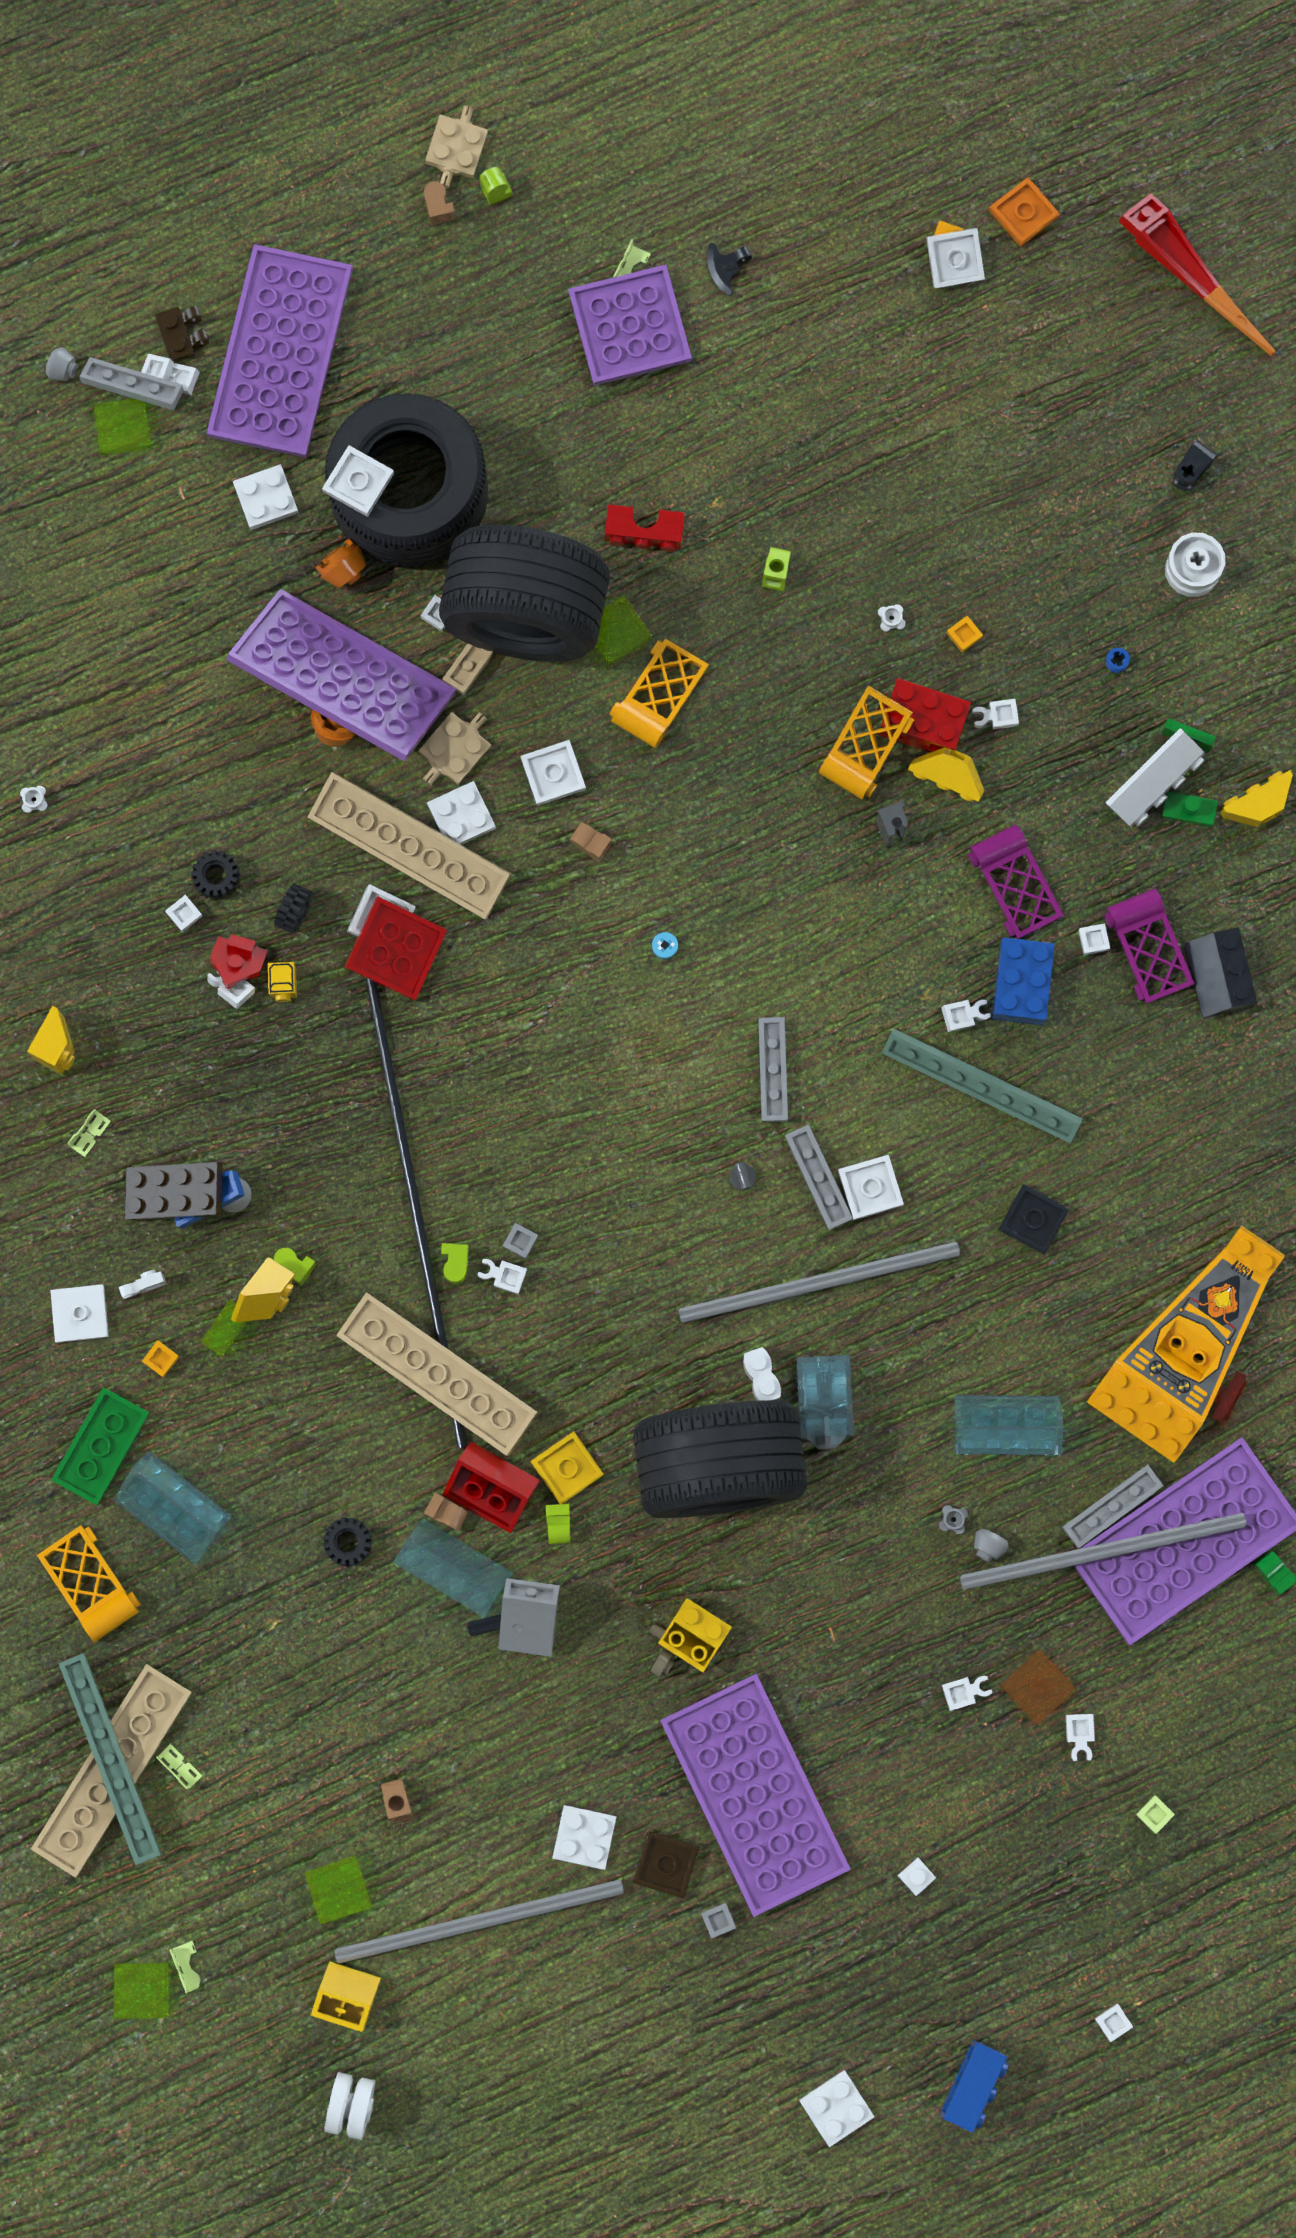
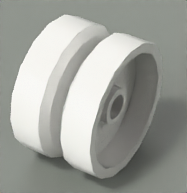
[1165,533,1225,597]
[324,2072,376,2140]

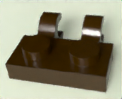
[155,306,210,363]

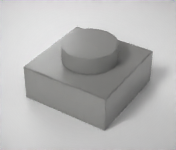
[503,1223,539,1259]
[701,1903,736,1939]

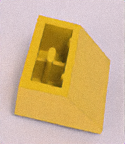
[658,1598,732,1672]
[311,1961,381,2032]

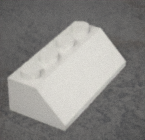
[1106,728,1205,827]

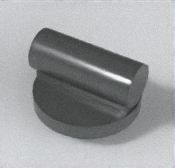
[730,1162,756,1190]

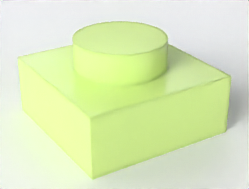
[1136,1795,1175,1834]

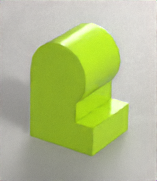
[480,167,512,206]
[762,547,791,591]
[441,1243,469,1284]
[274,1248,317,1286]
[546,1504,570,1545]

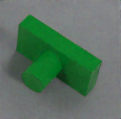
[1161,718,1216,752]
[1161,791,1218,828]

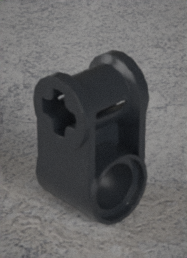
[1173,440,1218,491]

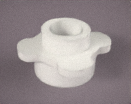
[878,605,905,632]
[20,786,48,813]

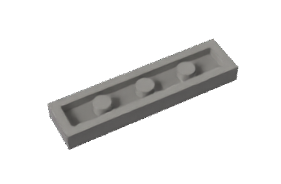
[79,357,184,410]
[758,1017,788,1122]
[785,1124,853,1231]
[1062,1464,1164,1549]

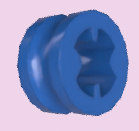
[1105,648,1130,673]

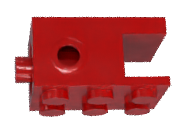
[878,678,971,753]

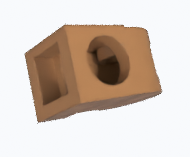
[424,181,456,225]
[569,822,612,863]
[424,1492,469,1531]
[381,1779,414,1824]

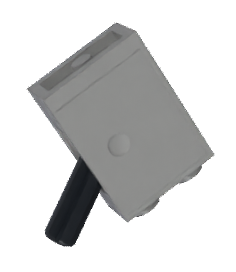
[467,1578,560,1657]

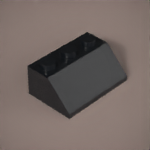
[1184,927,1257,1019]

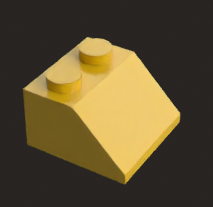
[27,1006,75,1075]
[231,1257,295,1322]

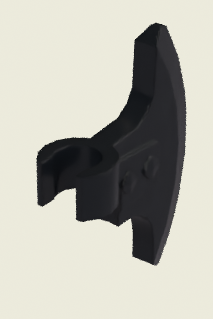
[707,243,752,296]

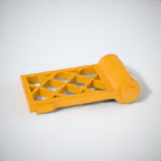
[609,638,709,748]
[818,686,914,800]
[37,1525,141,1643]

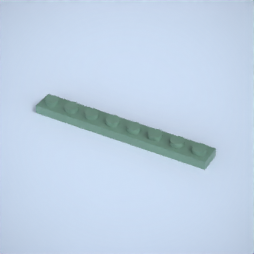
[882,1028,1082,1143]
[58,1653,162,1865]

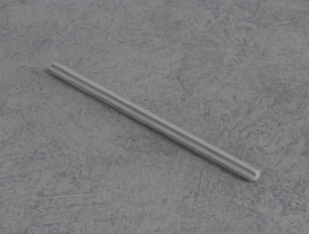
[679,1242,960,1323]
[960,1513,1246,1589]
[335,1880,624,1963]

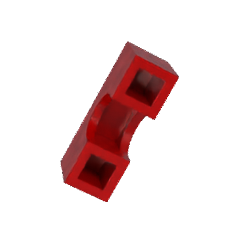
[605,504,685,552]

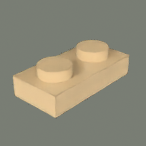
[443,644,493,695]

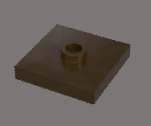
[633,1831,700,1899]

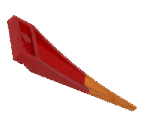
[1118,193,1275,357]

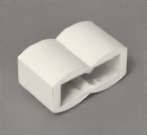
[743,1347,781,1401]

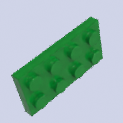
[51,1387,150,1506]

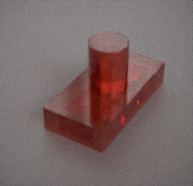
[1212,1371,1248,1427]

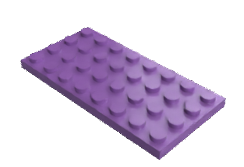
[207,244,353,458]
[227,589,456,762]
[1073,1437,1296,1646]
[660,1674,851,1917]

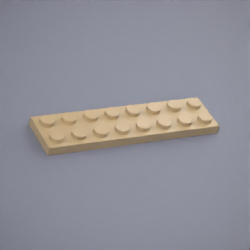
[308,772,511,919]
[336,1292,538,1456]
[31,1664,193,1878]

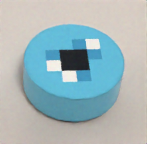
[652,932,678,960]

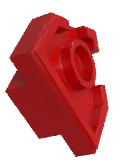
[210,934,268,989]

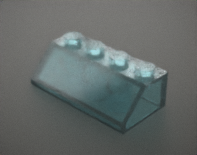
[954,1395,1064,1455]
[114,1452,232,1565]
[393,1518,513,1618]

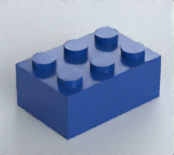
[992,937,1055,1026]
[939,2039,1009,2133]

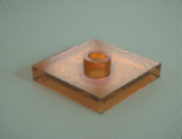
[1000,1649,1076,1725]

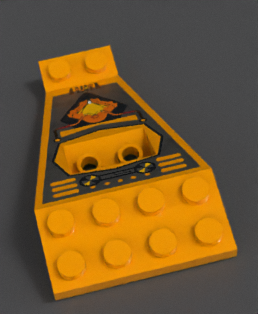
[1087,1225,1285,1463]

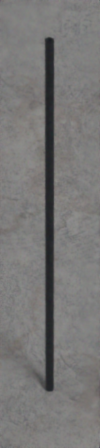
[365,978,468,1449]

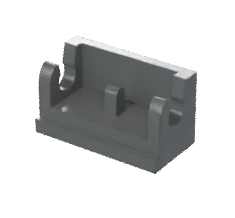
[876,801,908,848]

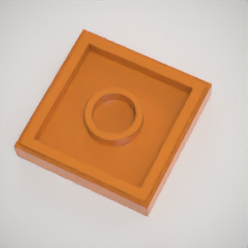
[989,177,1060,247]

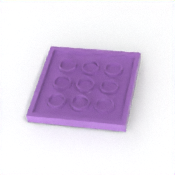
[568,265,692,386]

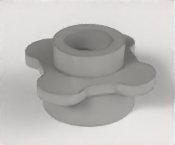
[939,1505,968,1534]

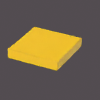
[530,1431,604,1504]

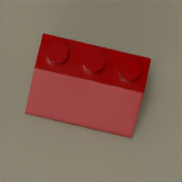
[442,1441,540,1533]

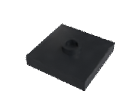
[998,1184,1069,1255]

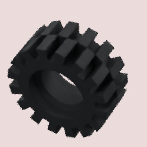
[191,850,240,900]
[274,883,313,934]
[323,1517,372,1566]

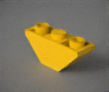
[908,748,985,802]
[1220,770,1293,827]

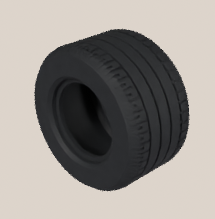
[325,393,488,567]
[439,524,610,662]
[633,1400,807,1518]

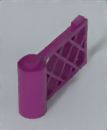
[967,824,1064,939]
[1104,888,1194,1004]

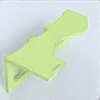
[614,239,651,277]
[67,1109,111,1157]
[156,1744,202,1789]
[170,1941,200,1993]

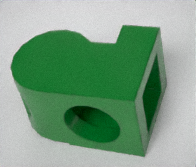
[1255,1551,1296,1596]

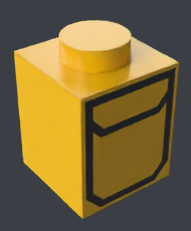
[268,962,297,1002]

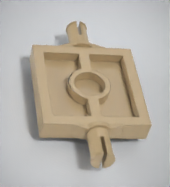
[425,106,488,189]
[419,712,491,785]

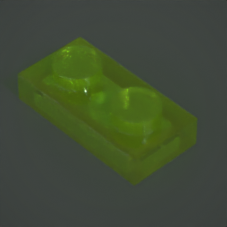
[200,1299,248,1358]

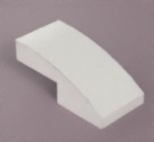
[141,354,200,395]

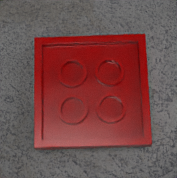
[344,896,447,1001]

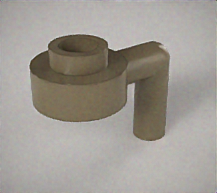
[649,1623,675,1677]

